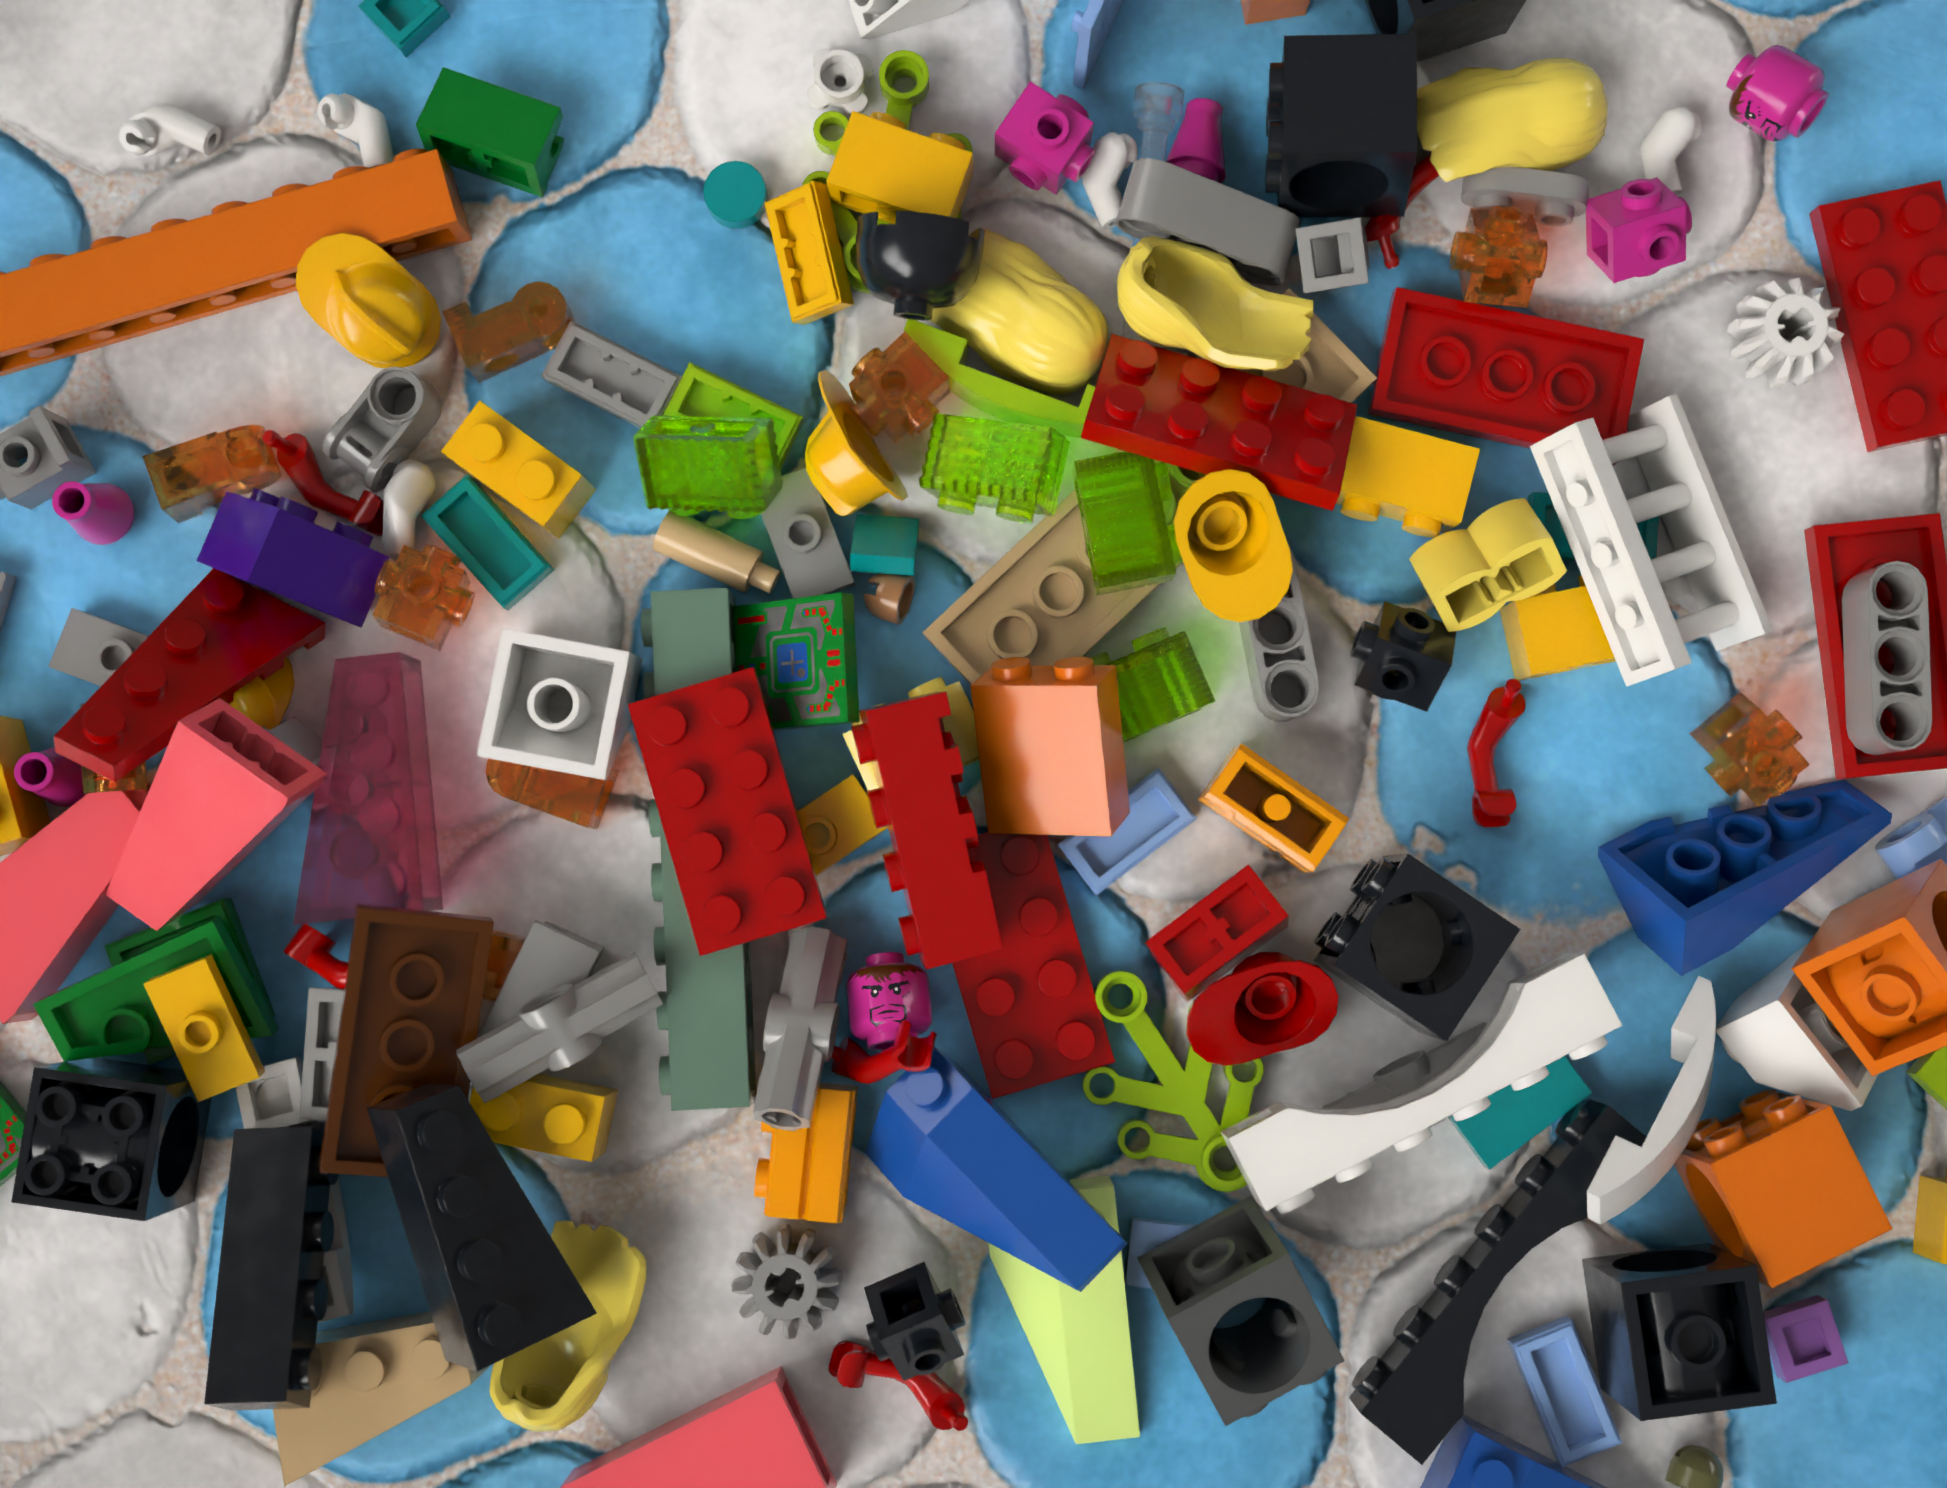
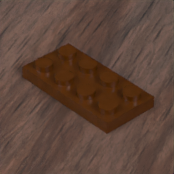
[319,904,494,1177]

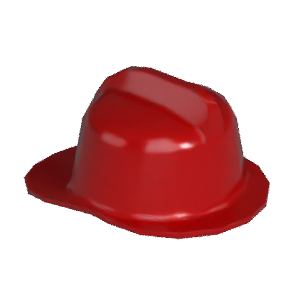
[1186,952,1338,1066]

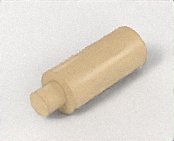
[653,509,781,594]

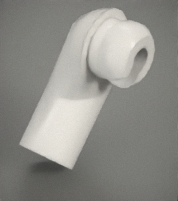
[318,93,394,168]
[119,104,221,156]
[1640,107,1703,195]
[1082,132,1138,229]
[382,459,435,554]

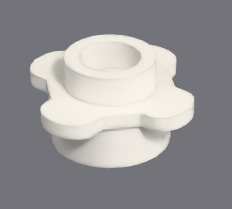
[807,48,874,115]

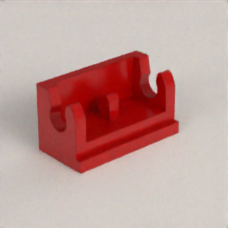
[1145,864,1289,1002]

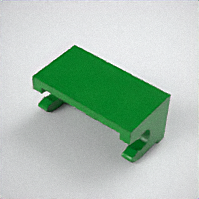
[416,67,564,198]

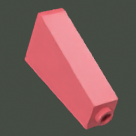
[105,698,327,931]
[0,777,151,1024]
[560,1366,837,1488]

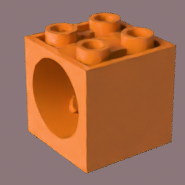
[1791,859,1947,1076]
[1674,1089,1893,1288]

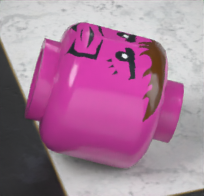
[1726,45,1829,142]
[846,952,933,1051]

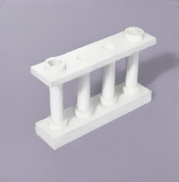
[1530,393,1773,687]

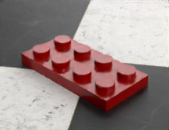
[1809,180,1947,453]
[1367,287,1644,466]
[1080,334,1358,511]
[1804,513,1947,780]
[628,667,828,956]
[952,832,1115,1099]

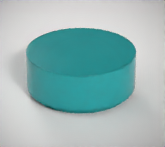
[703,161,768,229]

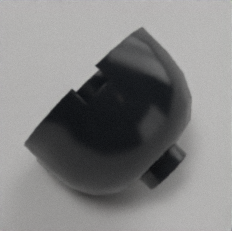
[856,211,985,320]

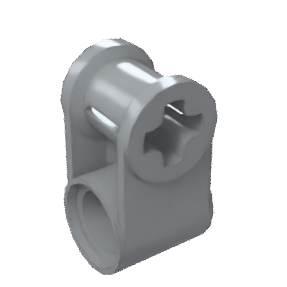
[322,366,442,492]

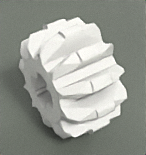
[1725,277,1844,388]

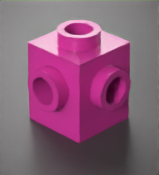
[994,81,1096,195]
[1586,177,1692,283]

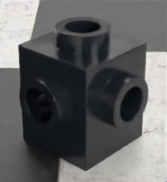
[1350,601,1456,712]
[864,1262,966,1381]

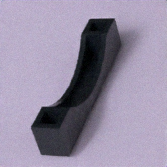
[1349,1099,1646,1465]

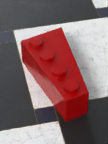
[851,691,1003,970]

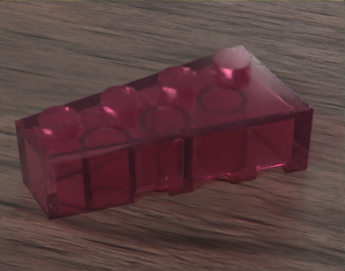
[293,652,443,925]

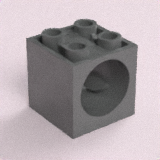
[1137,1196,1345,1426]

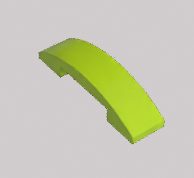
[904,319,1096,437]

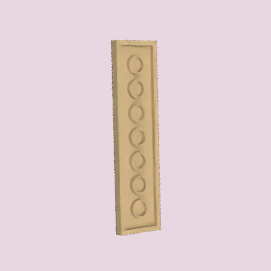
[923,288,1377,685]

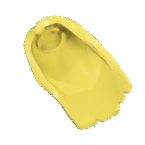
[1417,57,1608,182]
[931,228,1108,395]
[1117,236,1314,371]
[490,1220,646,1432]

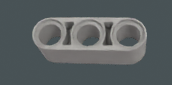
[1115,158,1301,286]
[1239,546,1319,722]
[1842,561,1932,755]

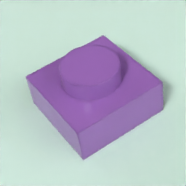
[1763,1295,1848,1383]

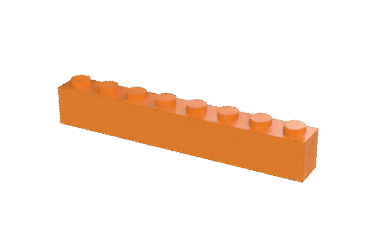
[0,148,472,377]

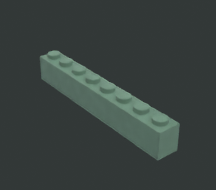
[641,588,757,1111]

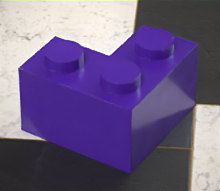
[196,488,392,628]

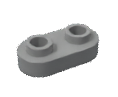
[1461,167,1590,226]

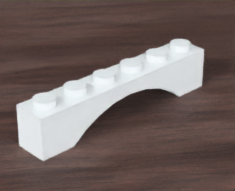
[1221,952,1623,1213]

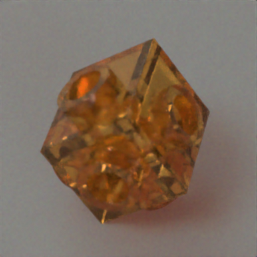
[1450,205,1548,308]
[849,332,950,443]
[372,544,475,651]
[1690,692,1810,807]

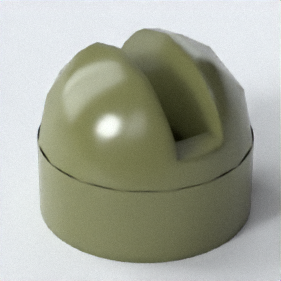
[1665,1445,1723,1488]

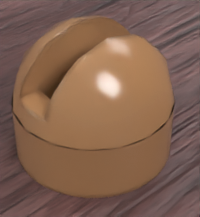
[864,573,915,625]

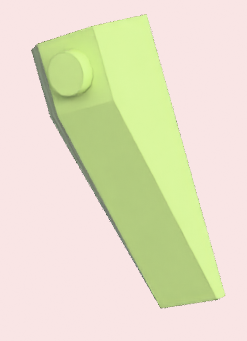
[988,1175,1140,1444]

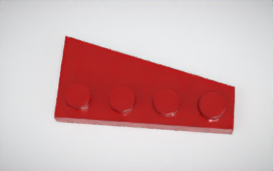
[54,568,326,782]

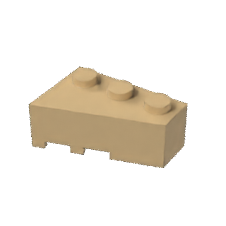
[273,1311,489,1487]

